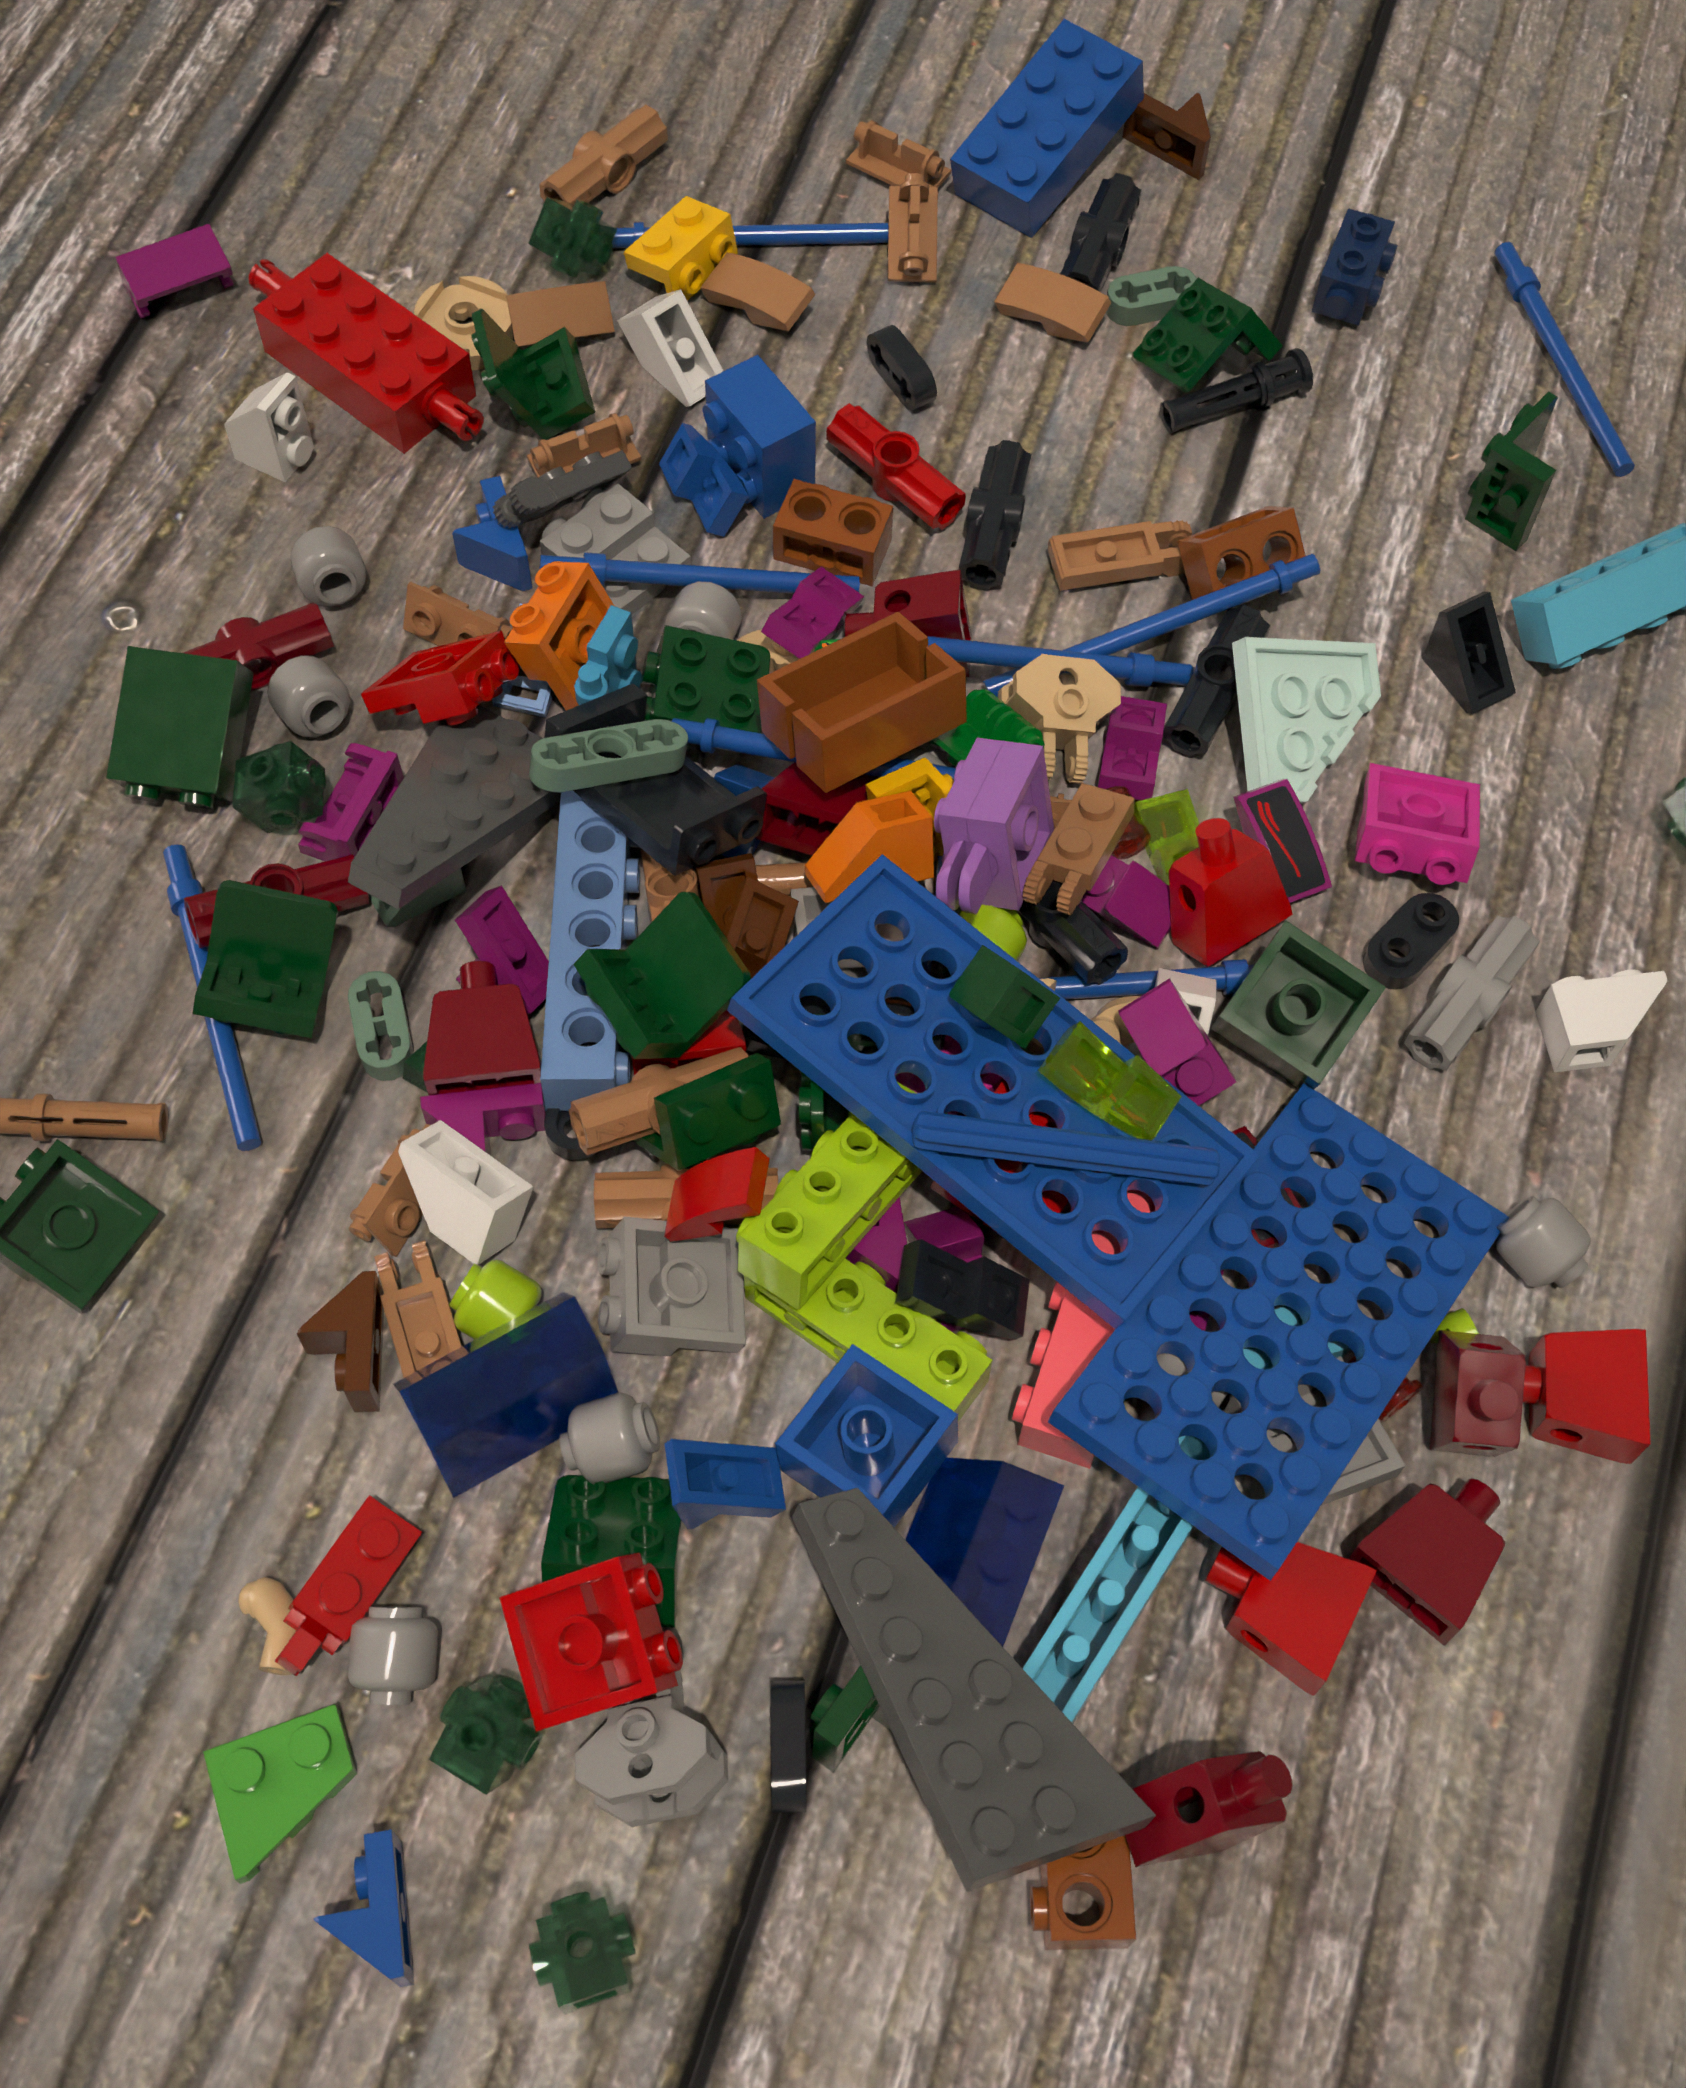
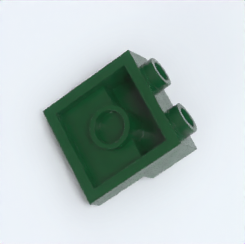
[0,1139,159,1314]

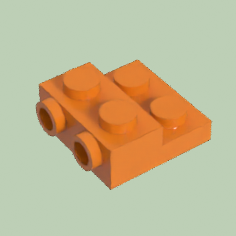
[504,561,614,711]

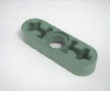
[529,719,688,792]

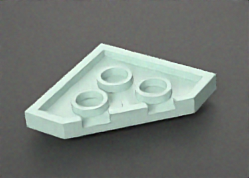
[1232,637,1381,803]

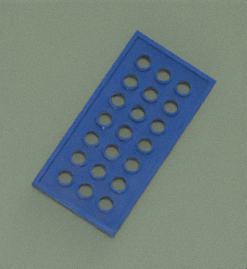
[727,854,1261,1329]
[1048,1083,1510,1581]

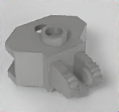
[575,1671,729,1827]

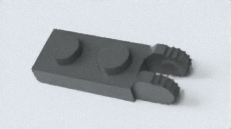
[493,450,632,529]

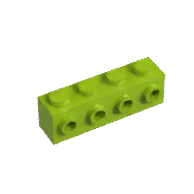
[736,1082,948,1310]
[744,1259,993,1422]

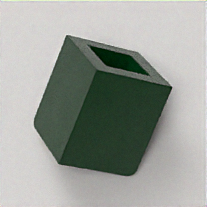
[949,945,1060,1049]

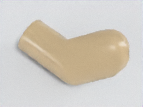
[238,1577,296,1676]

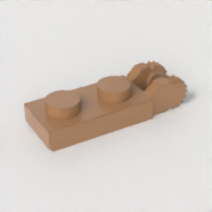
[1047,520,1193,591]
[1022,783,1135,915]
[374,1240,477,1416]

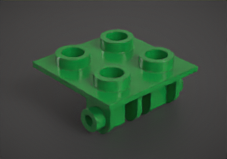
[928,689,1045,767]

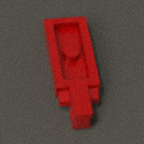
[274,1495,422,1676]

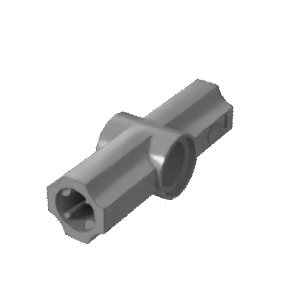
[1404,916,1540,1071]

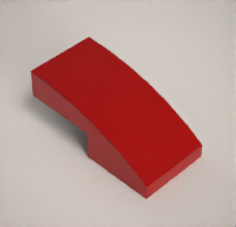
[664,1147,770,1242]

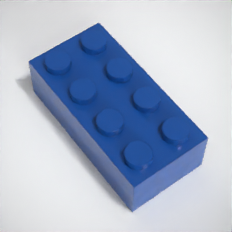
[950,19,1144,238]

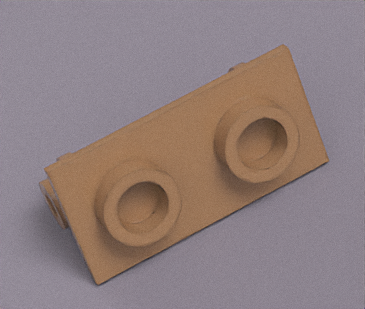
[846,120,951,188]
[888,173,938,283]
[527,413,642,478]
[403,582,512,646]
[348,1124,431,1257]

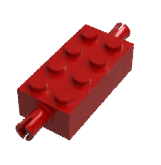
[248,253,484,454]

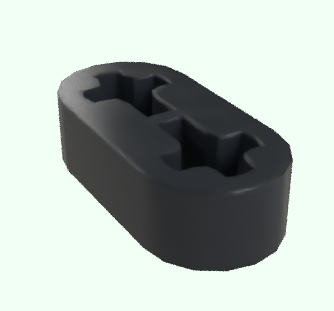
[866,325,937,411]
[771,1681,806,1813]

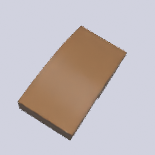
[700,252,815,331]
[994,263,1111,343]
[506,281,615,348]

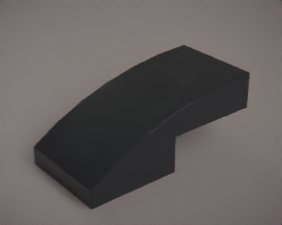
[896,1239,1030,1339]

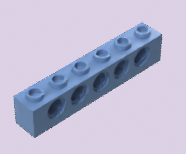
[540,790,640,1111]

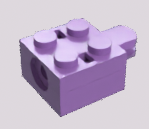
[934,738,1054,914]

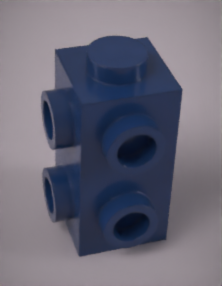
[1312,208,1398,325]

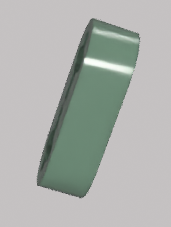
[1106,266,1197,326]
[348,971,414,1081]

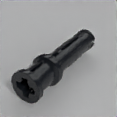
[1160,348,1313,433]

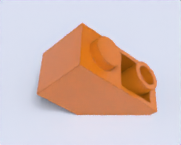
[805,790,934,903]

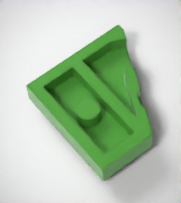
[203,1704,357,1884]

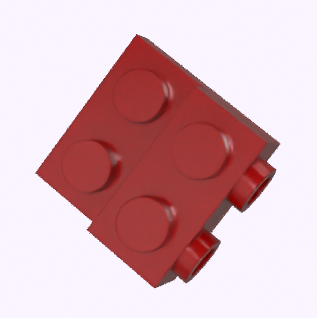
[361,631,519,725]
[499,1553,683,1732]

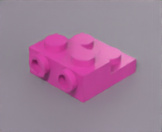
[1355,763,1480,885]

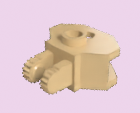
[998,654,1121,784]

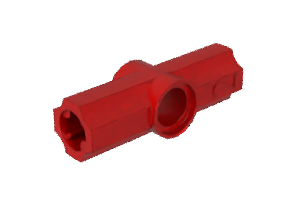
[826,403,966,530]

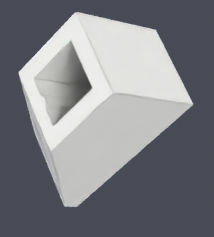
[224,372,314,482]
[1536,969,1668,1073]

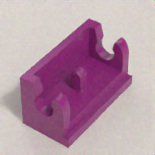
[115,224,234,318]
[298,743,404,861]

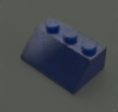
[393,1292,619,1498]
[905,1457,1065,1648]

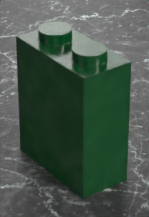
[106,646,254,809]

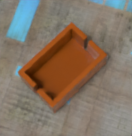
[757,612,967,793]

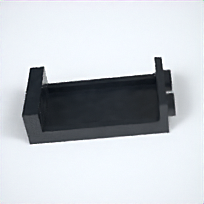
[544,683,767,876]

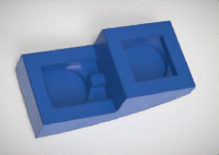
[659,423,749,537]

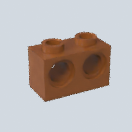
[773,479,893,586]
[1177,506,1306,600]
[1030,1835,1136,1950]

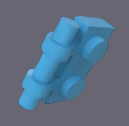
[574,605,642,705]

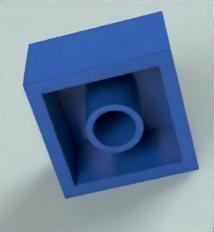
[702,355,816,519]
[775,1344,959,1528]

